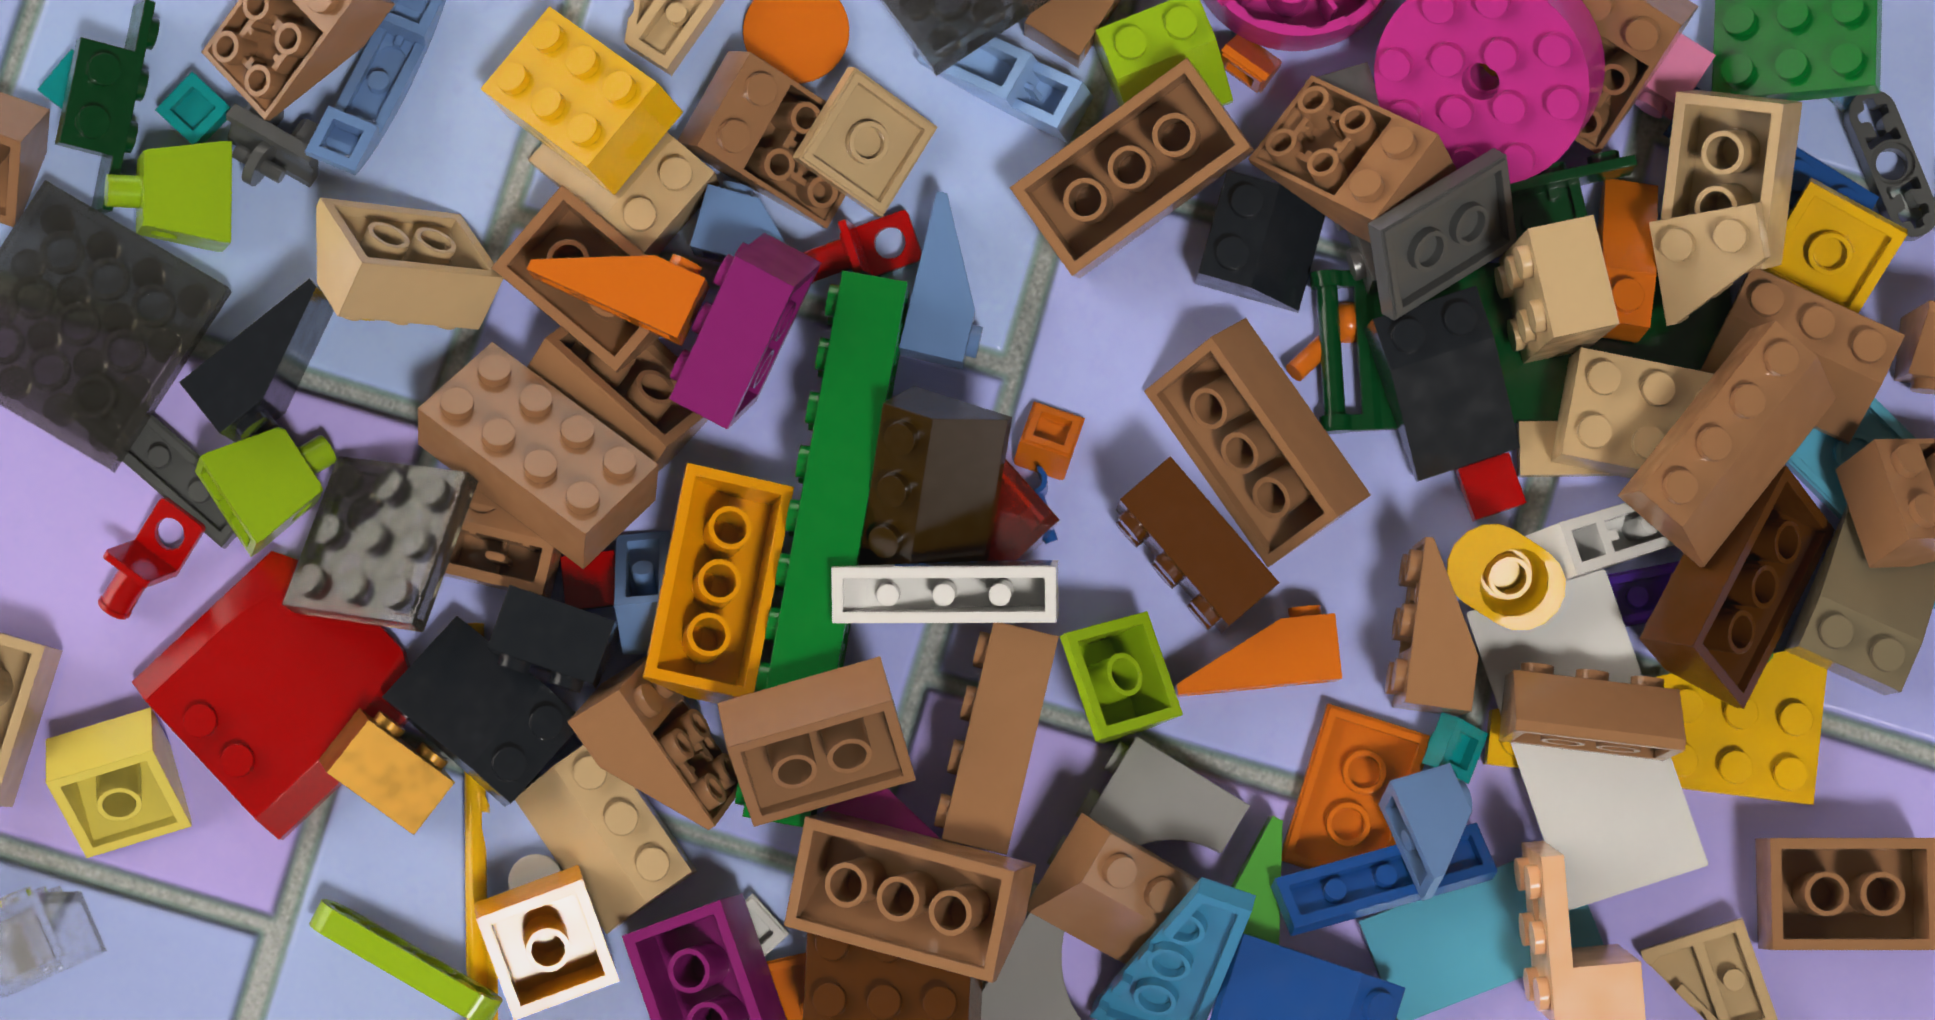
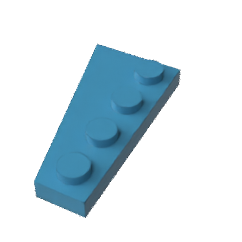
[1089,877,1256,1020]

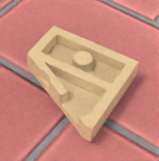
[1649,202,1771,326]

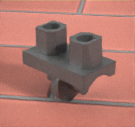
[226,103,319,188]

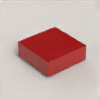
[1455,452,1527,522]
[560,550,616,610]

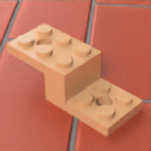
[1514,840,1646,1020]

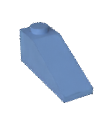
[899,191,983,370]

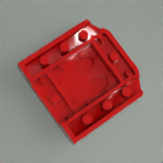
[132,551,410,840]

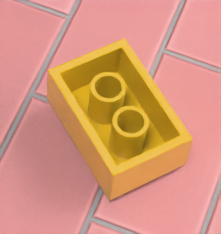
[481,6,683,195]

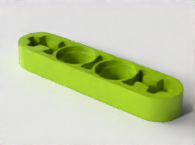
[309,899,503,1020]

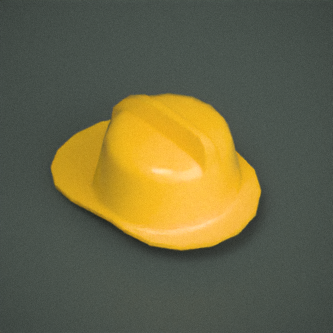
[1446,524,1566,630]

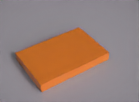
[1282,703,1430,869]

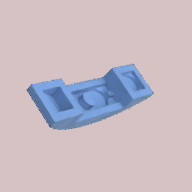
[305,0,446,176]

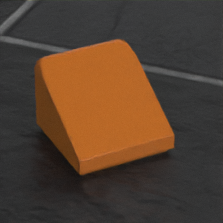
[1220,34,1282,93]
[1014,401,1085,480]

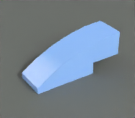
[917,14,1093,143]

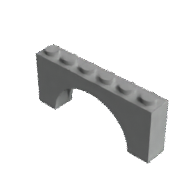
[981,736,1250,1020]

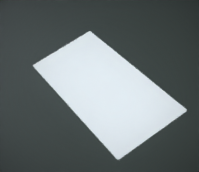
[1466,569,1708,910]

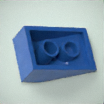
[1210,933,1405,1020]

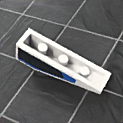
[831,560,1059,623]

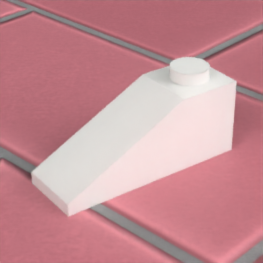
[1525,503,1674,581]

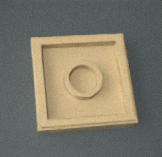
[792,67,937,217]

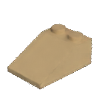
[528,132,720,256]

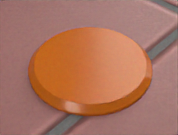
[743,0,849,84]

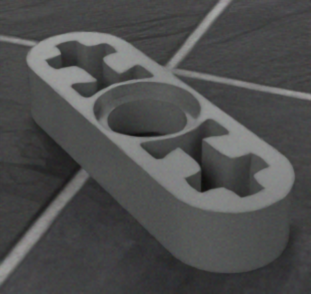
[1842,91,1935,241]

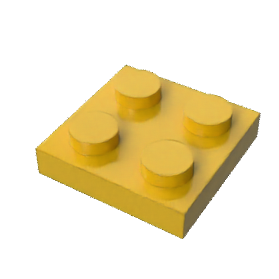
[1763,177,1908,313]

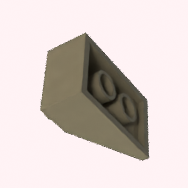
[1784,505,1935,695]

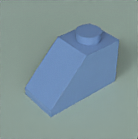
[690,181,786,263]
[614,531,671,655]
[1378,763,1472,901]

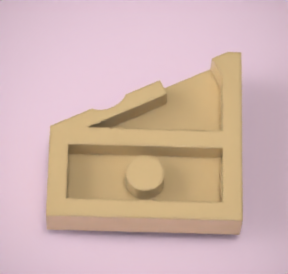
[624,0,725,76]
[1640,917,1778,1020]

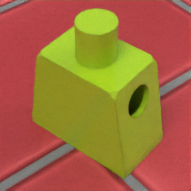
[104,141,232,252]
[195,427,337,557]

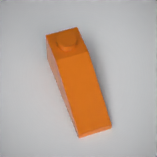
[1597,179,1658,343]
[527,254,710,346]
[1174,605,1342,697]

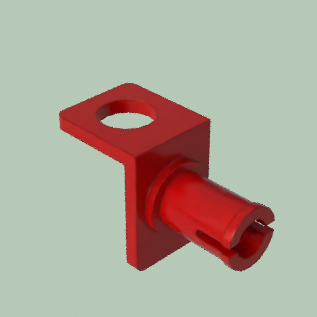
[802,210,922,284]
[98,497,206,620]

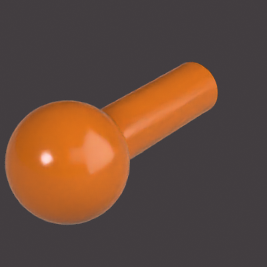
[1286,301,1356,381]

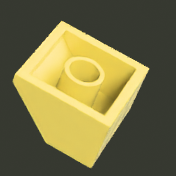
[45,707,192,858]

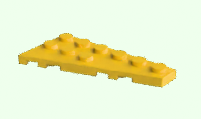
[1483,651,1827,805]

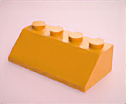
[643,463,794,704]

